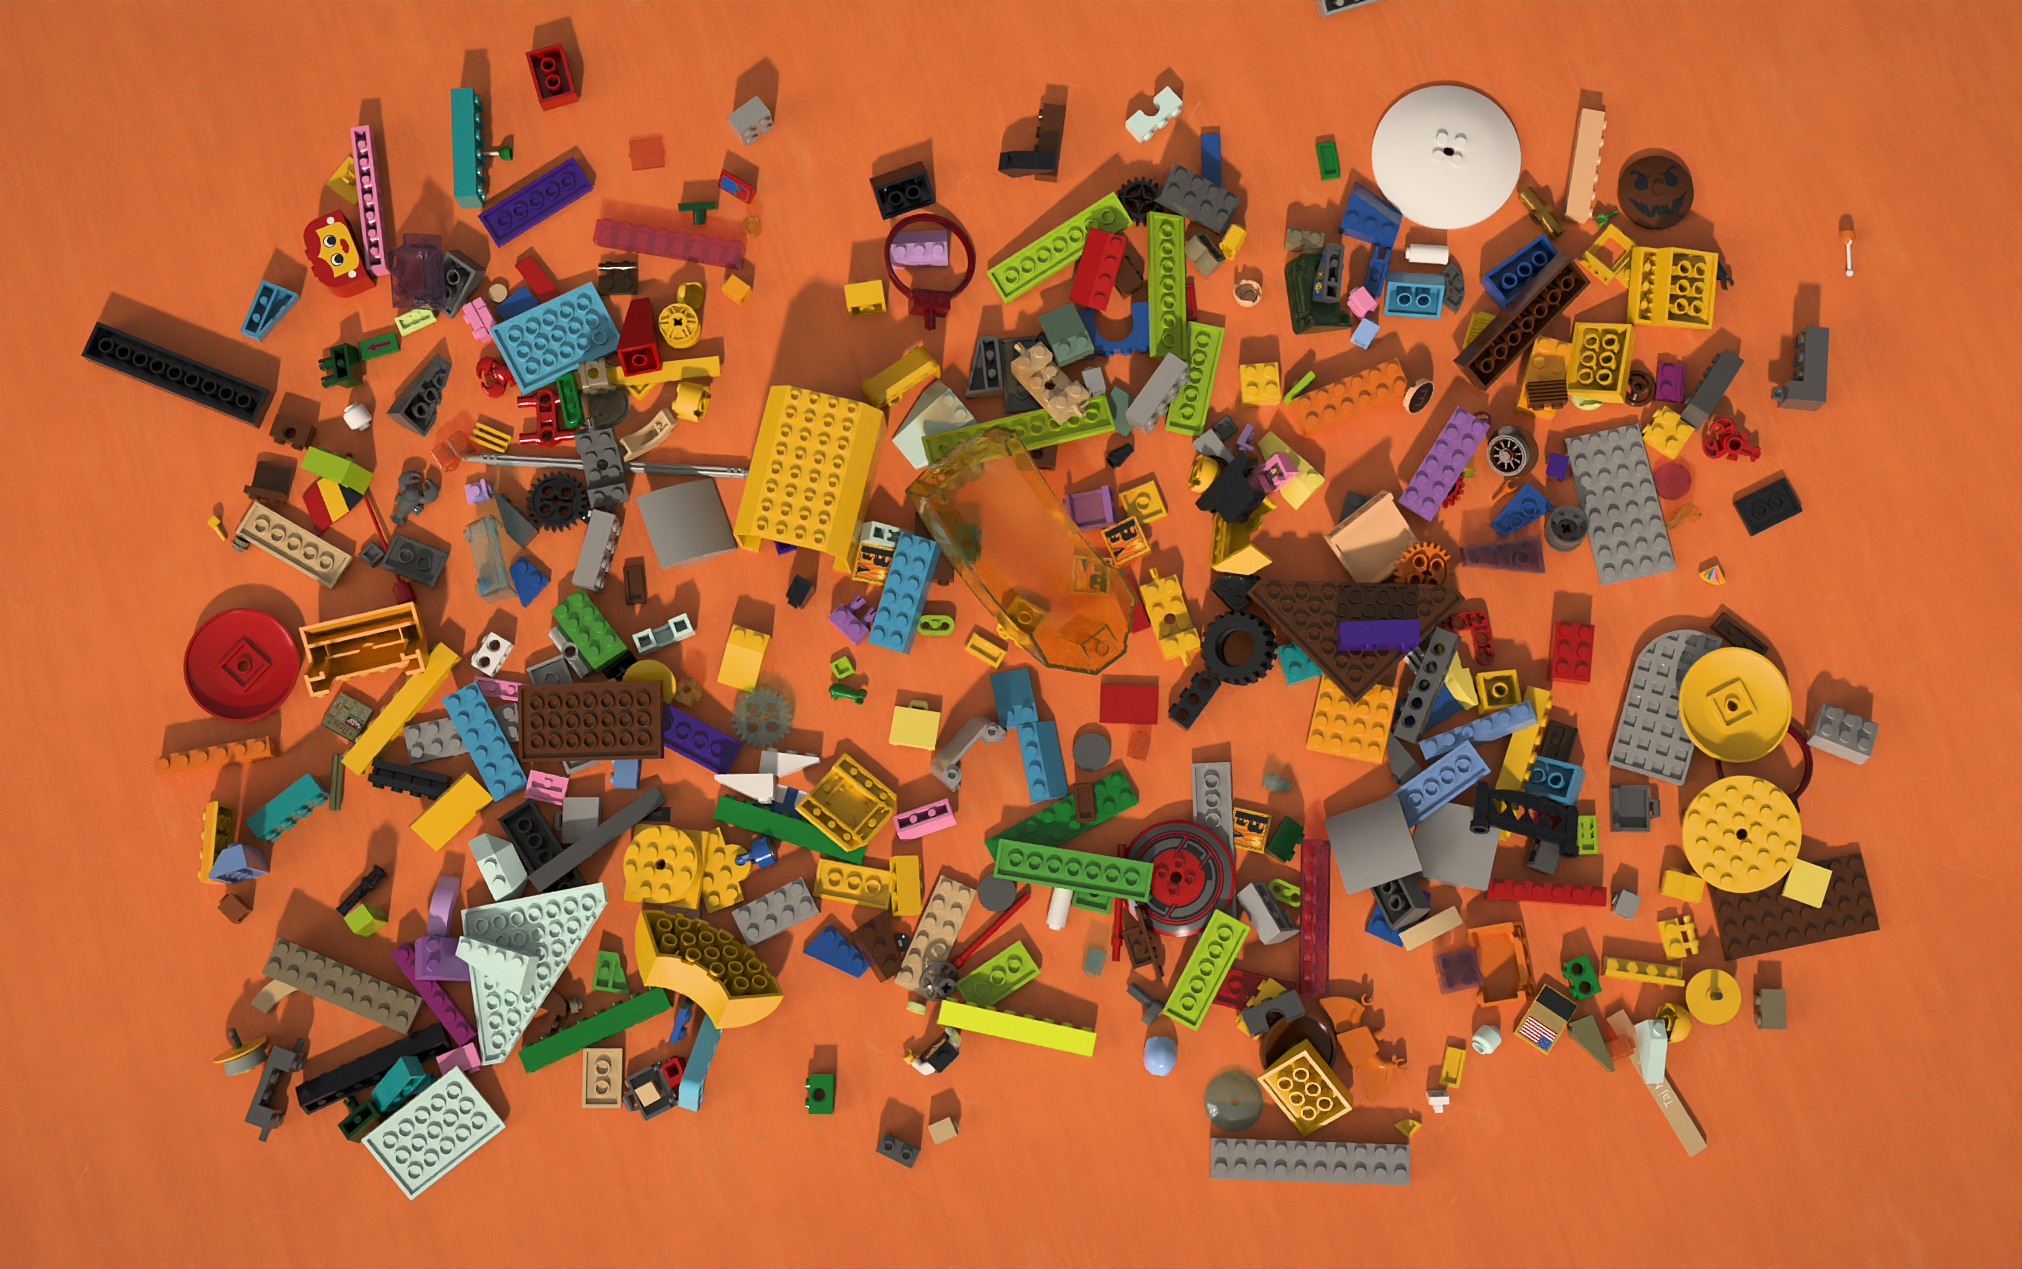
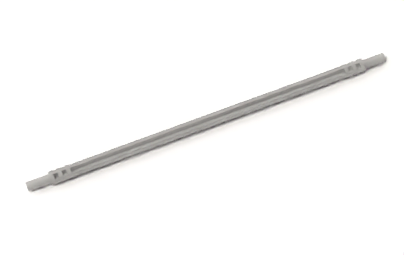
[461,453,749,479]

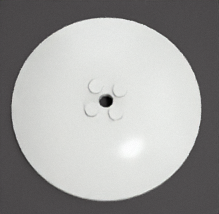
[1371,85,1521,230]

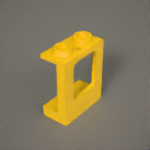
[1578,224,1639,285]

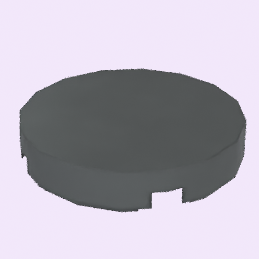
[1072,733,1111,772]
[977,874,1016,912]

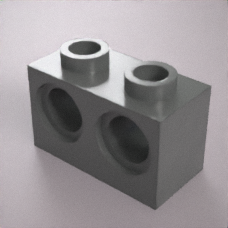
[876,1132,920,1168]

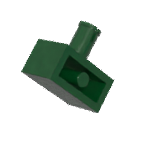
[338,1095,388,1144]

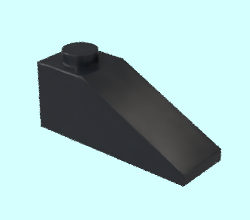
[998,150,1057,178]

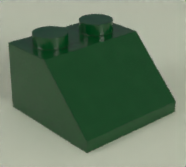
[1264,815,1305,864]

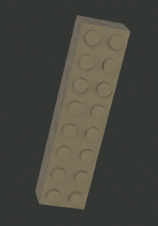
[262,937,425,1035]

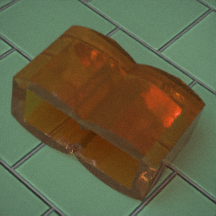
[430,430,476,472]

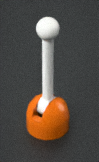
[1840,230,1856,276]

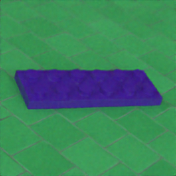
[478,157,594,248]
[663,701,743,775]

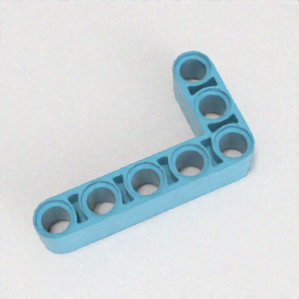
[678,1013,723,1112]

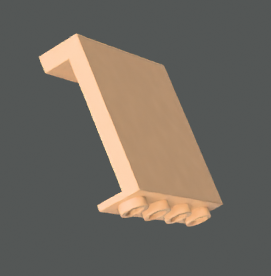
[1323,490,1420,583]

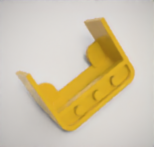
[860,346,941,410]
[1209,495,1277,575]

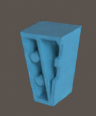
[240,280,300,343]

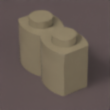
[1284,228,1325,255]
[1184,231,1226,276]

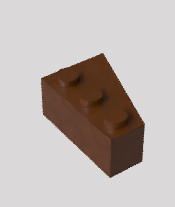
[849,910,902,983]

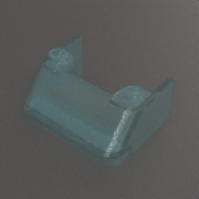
[463,514,518,604]

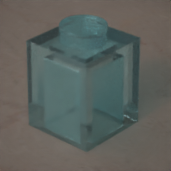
[1082,947,1107,978]

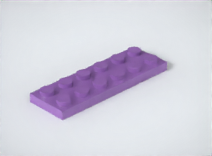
[1398,406,1490,522]

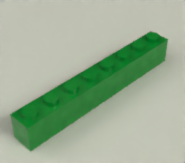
[713,794,869,866]
[518,986,673,1074]

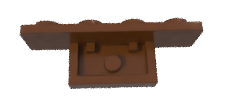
[1121,906,1165,983]

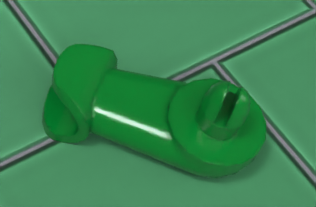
[828,683,867,705]

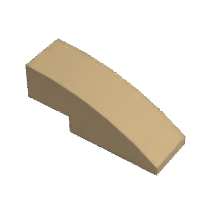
[1398,906,1463,952]

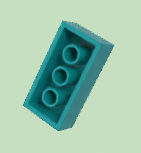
[244,773,330,842]

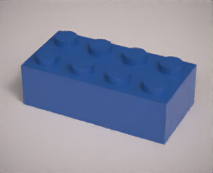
[1480,233,1558,311]

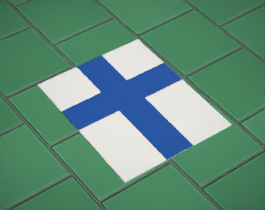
[753,784,808,820]

